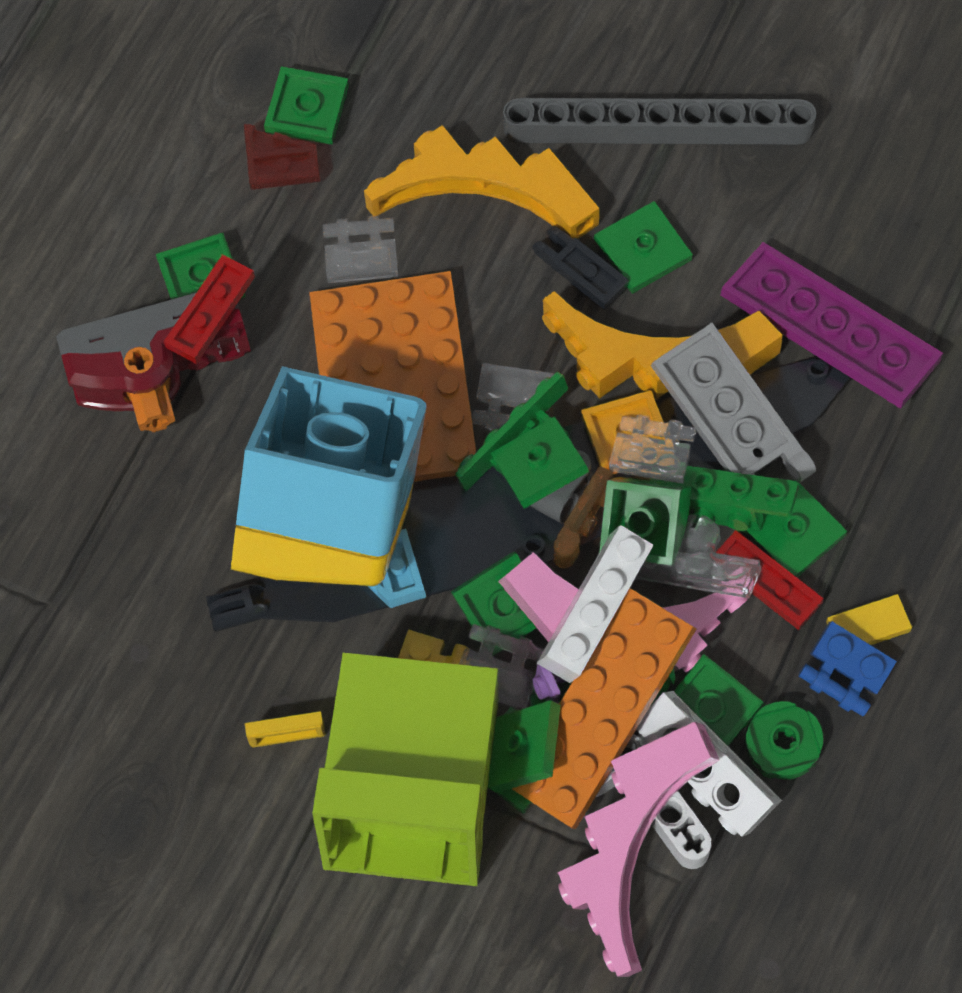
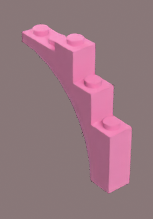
[498,552,753,673]
[558,722,720,977]

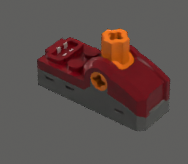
[56,293,251,432]

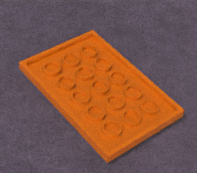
[309,271,476,482]

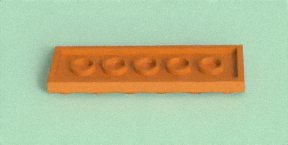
[512,588,697,829]

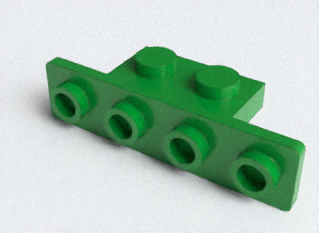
[455,371,569,491]
[649,462,799,531]

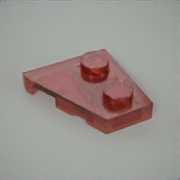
[244,124,320,190]

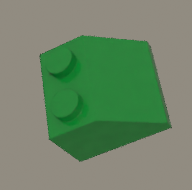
[599,477,691,566]

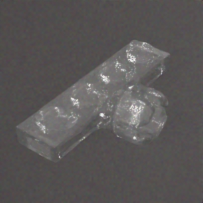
[635,514,762,598]

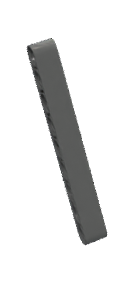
[503,98,817,144]

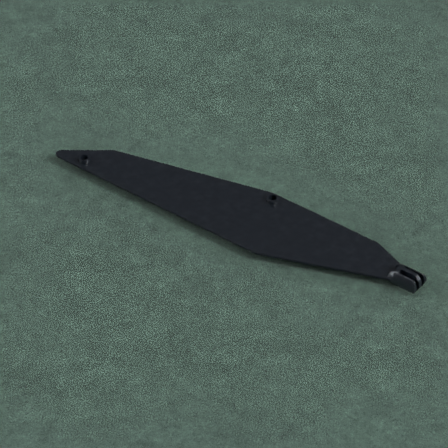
[206,357,851,632]

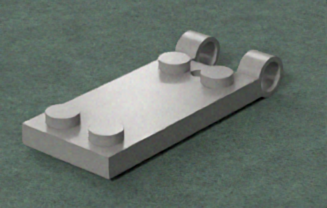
[650,323,816,483]

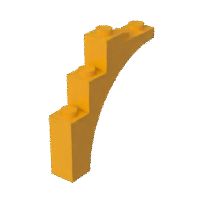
[364,125,599,239]
[542,291,783,400]

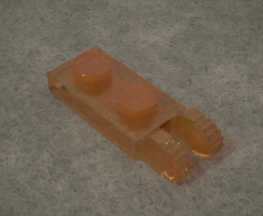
[553,466,613,569]

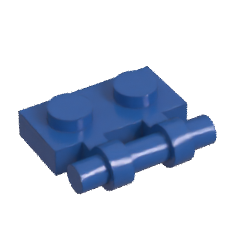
[798,621,897,717]

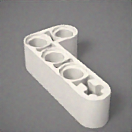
[596,734,711,869]

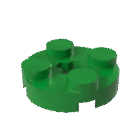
[745,701,823,780]

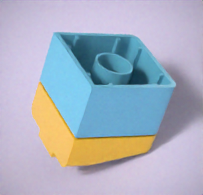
[231,366,426,586]

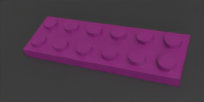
[720,242,943,409]

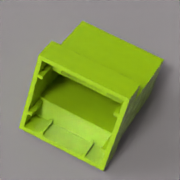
[312,653,499,886]

